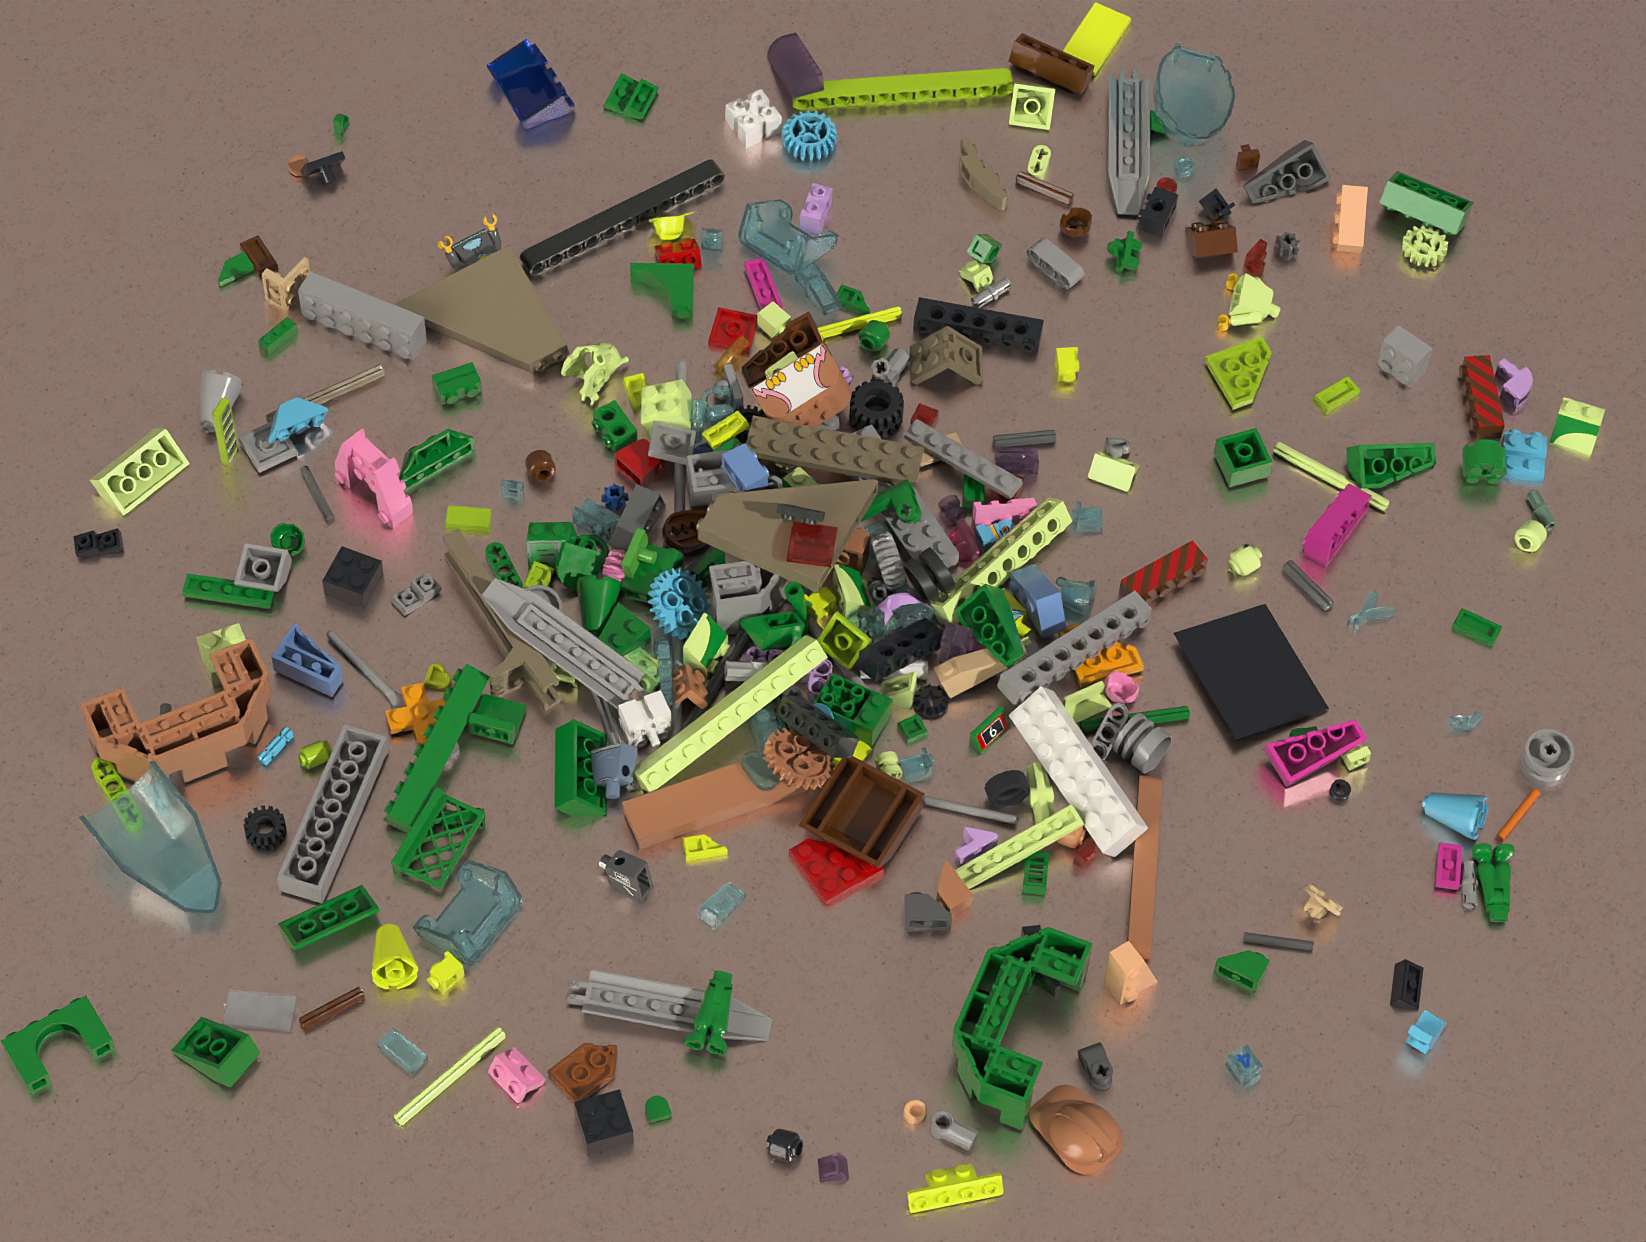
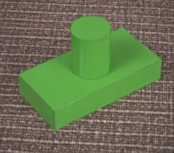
[621,528,657,578]

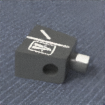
[599,850,654,902]

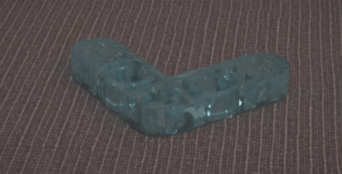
[653,637,673,707]

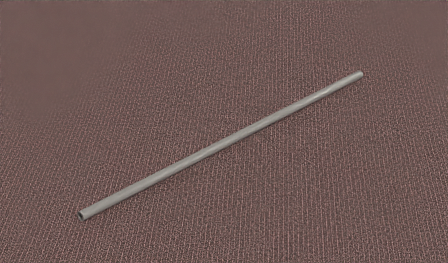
[671,361,687,738]

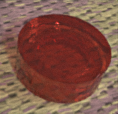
[1156,177,1177,194]

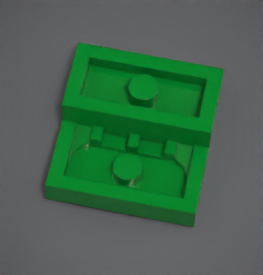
[603,73,659,120]

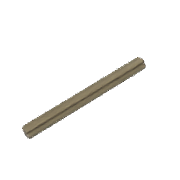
[266,365,385,423]

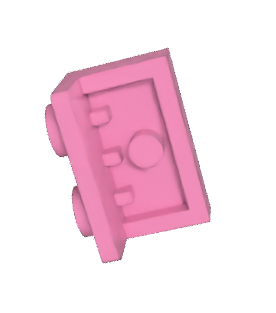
[488,1047,546,1103]

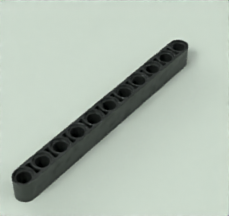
[520,159,725,275]

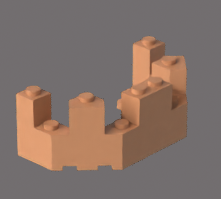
[80,638,272,786]

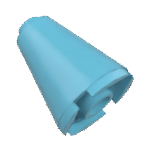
[1422,792,1489,840]

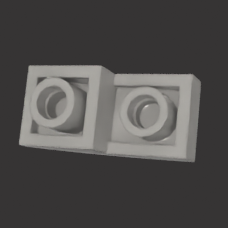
[391,573,442,616]

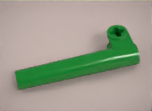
[861,479,922,524]

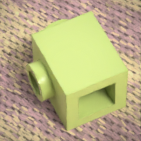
[757,302,791,338]

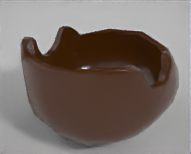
[1060,207,1092,238]

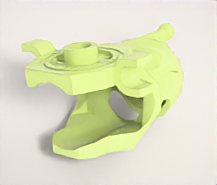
[561,342,629,406]

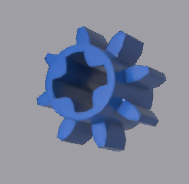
[601,484,629,512]

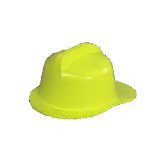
[649,211,694,240]

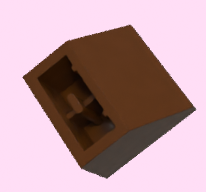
[1185,219,1238,258]

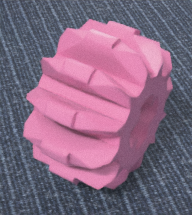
[602,549,626,585]

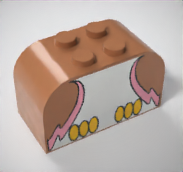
[750,343,852,427]

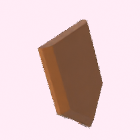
[547,1043,617,1103]

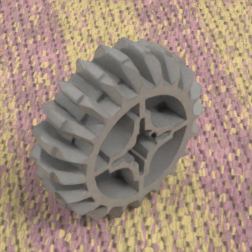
[870,532,907,591]

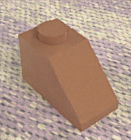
[936,861,973,917]

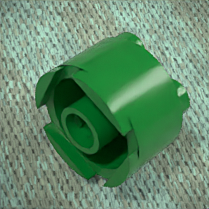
[1462,439,1507,485]

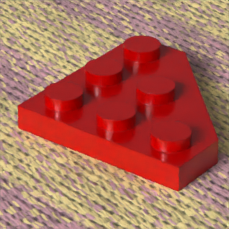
[789,839,884,905]

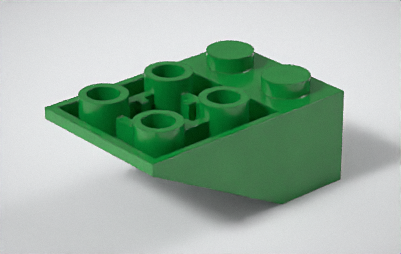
[813,673,893,747]

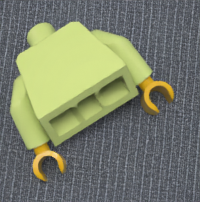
[1218,273,1280,331]

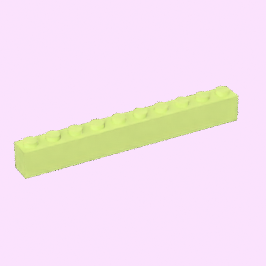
[634,635,828,793]

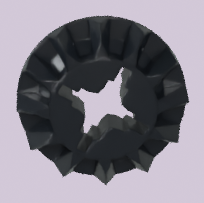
[913,683,949,717]

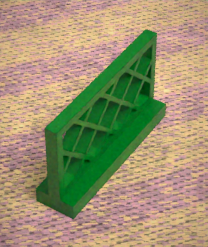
[391,787,486,890]

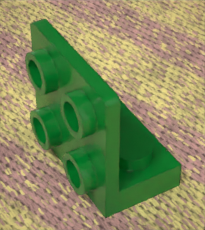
[469,694,526,745]

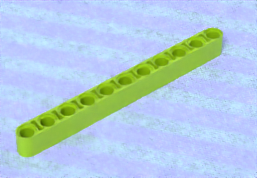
[791,68,1014,110]

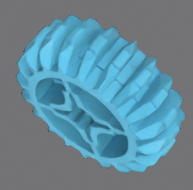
[782,110,837,161]

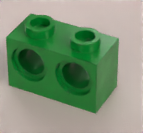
[591,400,638,453]

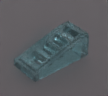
[698,882,746,930]

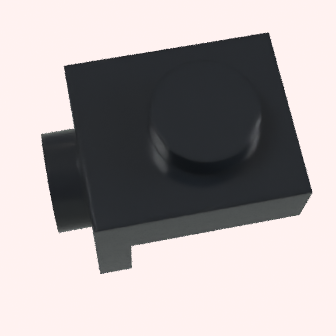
[1199,188,1235,220]

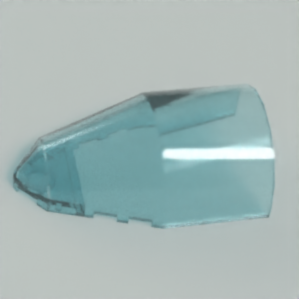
[79,760,222,914]

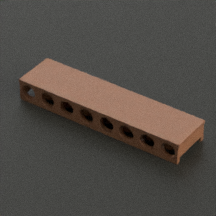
[622,754,807,850]

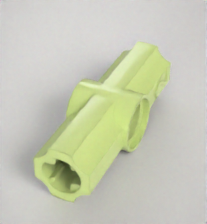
[1027,762,1054,824]

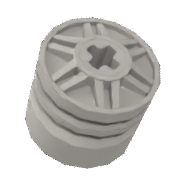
[1113,713,1172,774]

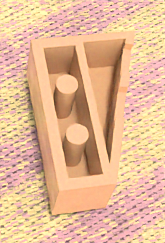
[1333,185,1368,253]
[1104,941,1157,1004]

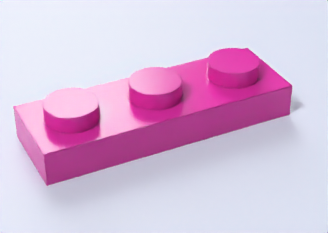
[744,257,783,310]

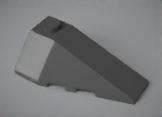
[1243,140,1331,204]

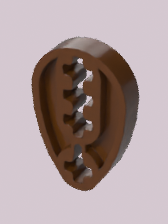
[662,510,707,553]

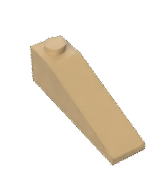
[934,639,1029,698]

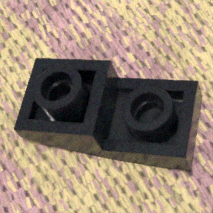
[73,528,124,557]

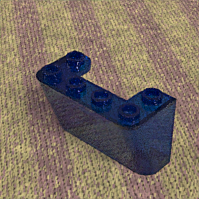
[486,38,575,130]

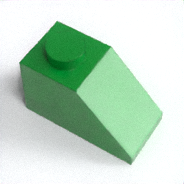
[1214,950,1270,992]

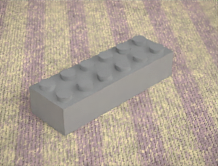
[298,271,427,360]

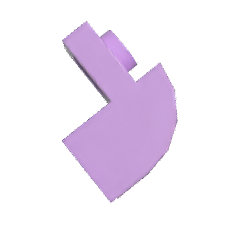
[1495,358,1533,410]

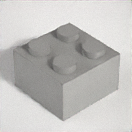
[1377,325,1433,388]

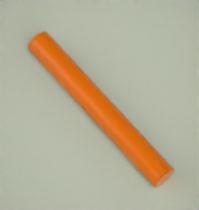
[1495,788,1540,842]

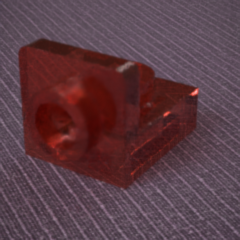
[1243,239,1267,277]

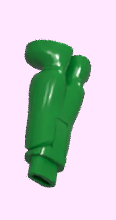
[1471,843,1515,922]
[683,970,733,1055]

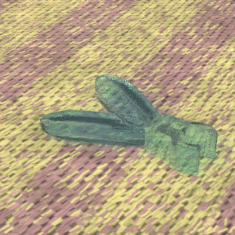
[1347,591,1396,631]

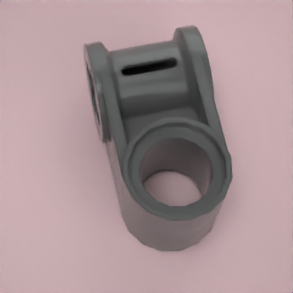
[1077,1042,1113,1091]

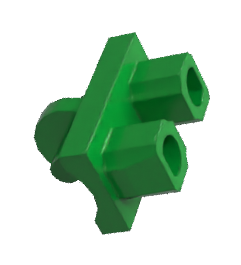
[1107,231,1142,273]

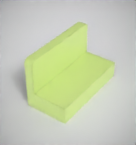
[1088,450,1140,491]
[1063,681,1112,726]

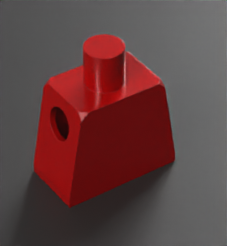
[614,438,665,488]

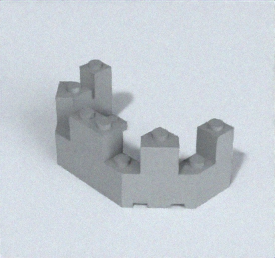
[687,449,789,635]

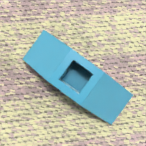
[268,397,329,443]

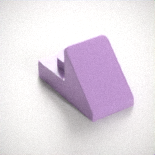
[954,827,998,867]

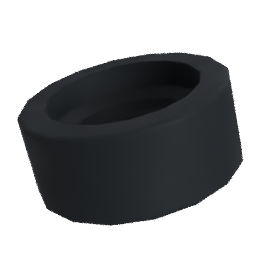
[984,770,1030,808]

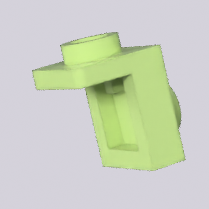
[959,260,995,293]

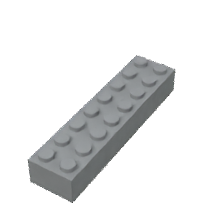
[846,424,959,571]
[277,724,389,904]

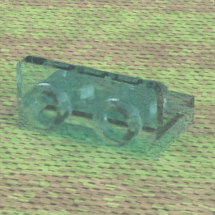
[572,498,620,541]

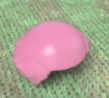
[1104,671,1139,704]

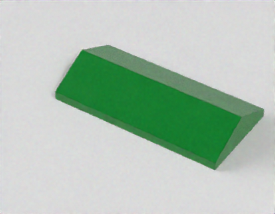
[278,885,380,950]

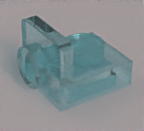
[701,228,724,252]
[1071,502,1103,531]
[899,747,935,784]

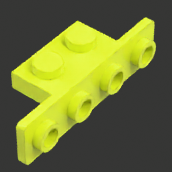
[907,1163,1003,1213]

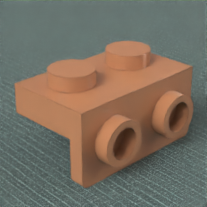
[669,663,709,709]

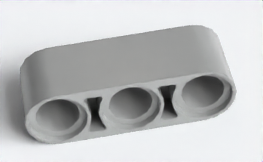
[1026,237,1085,289]
[1090,703,1129,762]

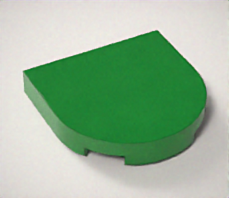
[555,541,604,591]

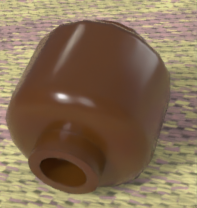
[525,450,556,482]

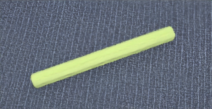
[1273,442,1390,511]
[394,1027,506,1125]

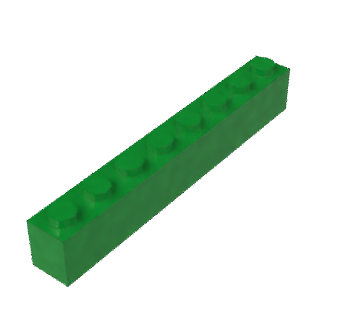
[383,664,489,833]

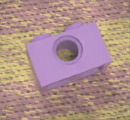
[800,183,833,235]

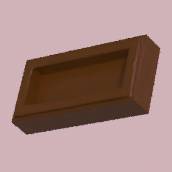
[240,235,278,277]

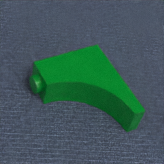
[630,263,694,318]

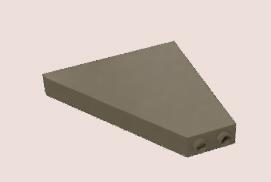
[396,245,569,373]
[696,479,878,593]

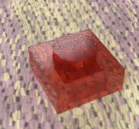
[910,403,939,427]
[1073,837,1096,868]

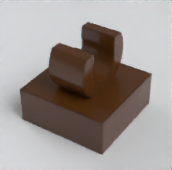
[1236,144,1260,171]

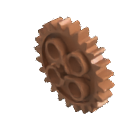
[763,727,835,790]

